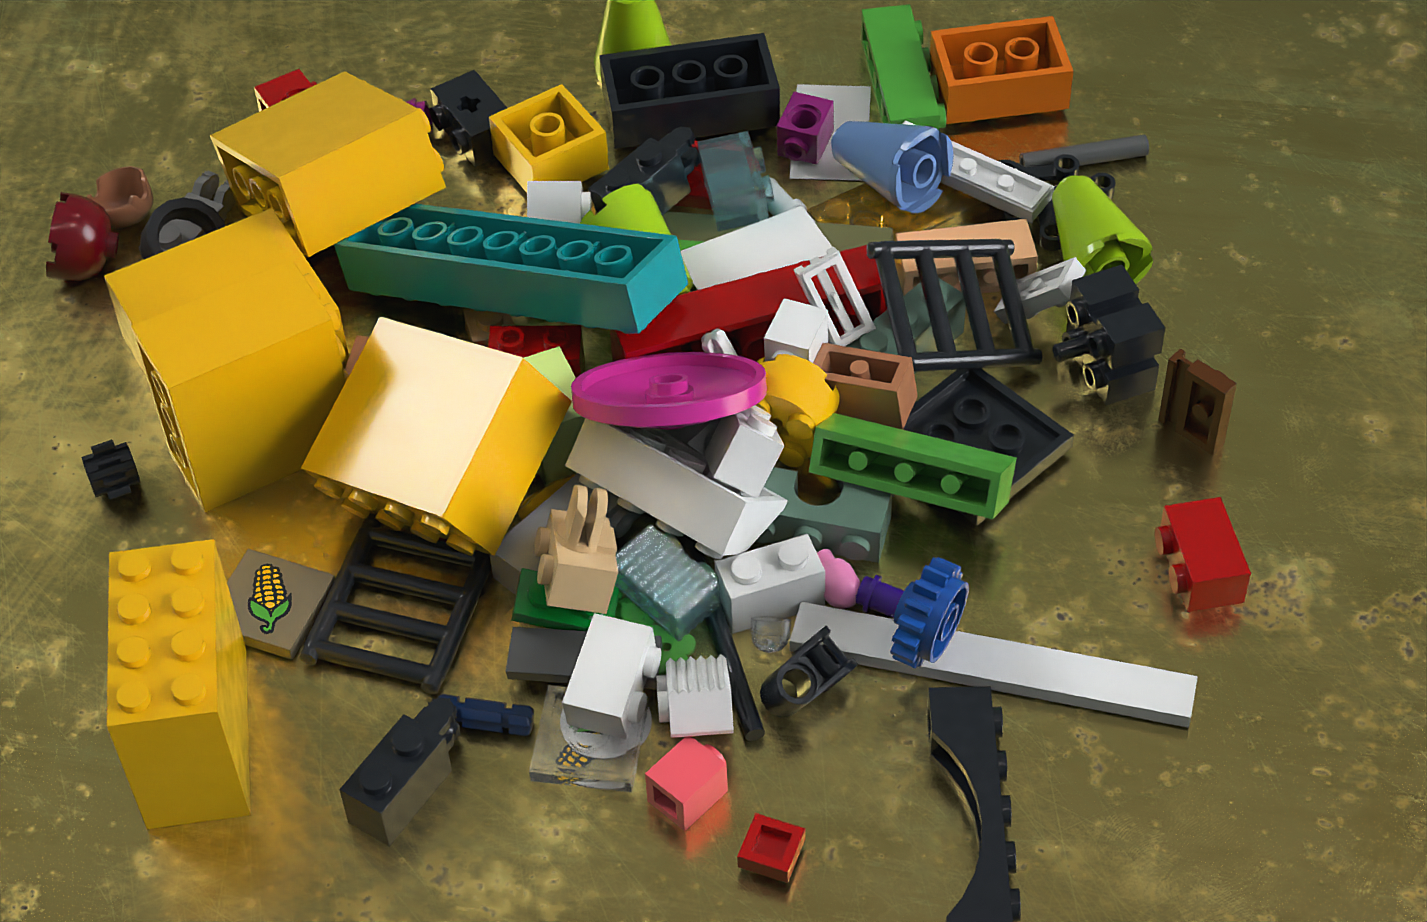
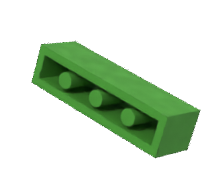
[861,4,946,131]
[809,413,1017,519]

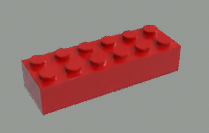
[610,245,887,362]

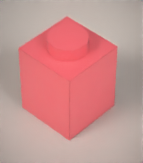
[645,736,728,831]

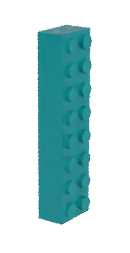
[334,203,689,334]

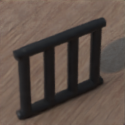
[866,239,1043,372]
[299,517,492,694]

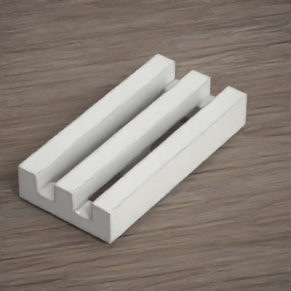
[794,247,876,346]

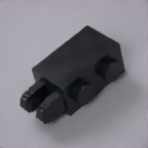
[588,126,702,216]
[339,696,460,847]

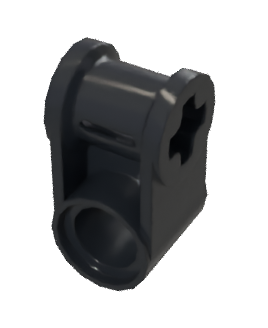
[760,625,858,717]

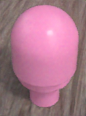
[817,549,861,609]

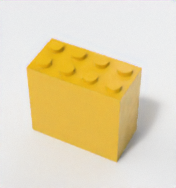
[210,71,446,257]
[104,208,349,376]
[131,259,349,512]
[301,317,572,556]
[107,539,251,829]

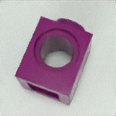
[777,92,834,165]

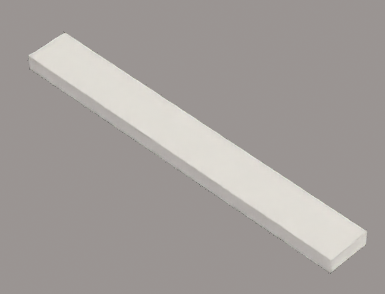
[790,602,1198,728]

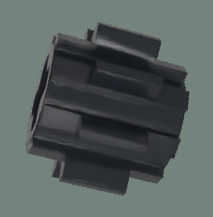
[81,440,141,500]

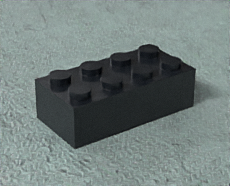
[600,33,780,149]

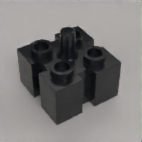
[1052,265,1166,406]

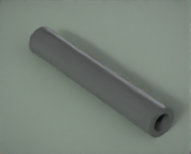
[1019,134,1149,167]

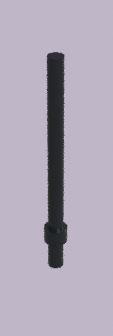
[672,534,765,741]

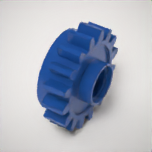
[890,557,969,669]

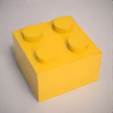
[489,84,609,192]

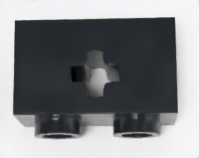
[429,70,507,167]

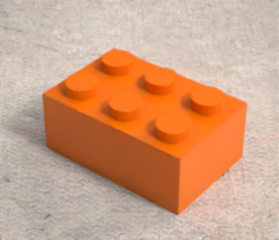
[930,16,1073,124]

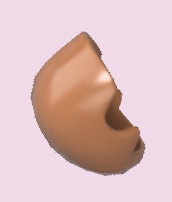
[87,166,153,230]

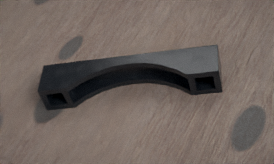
[927,686,1021,922]

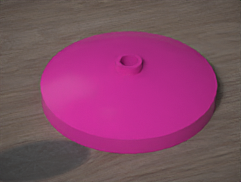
[571,352,767,430]

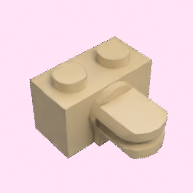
[534,485,618,614]

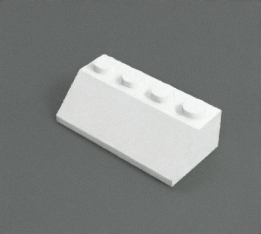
[565,418,788,559]

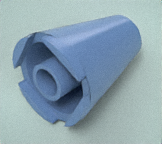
[831,121,953,214]

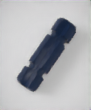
[439,694,534,736]

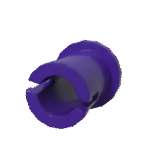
[856,575,904,618]

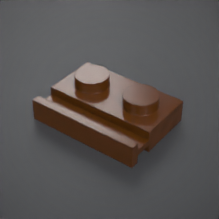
[1158,349,1237,455]

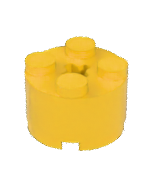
[755,354,840,467]

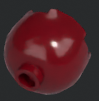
[46,192,119,282]

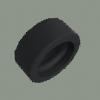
[140,197,226,259]

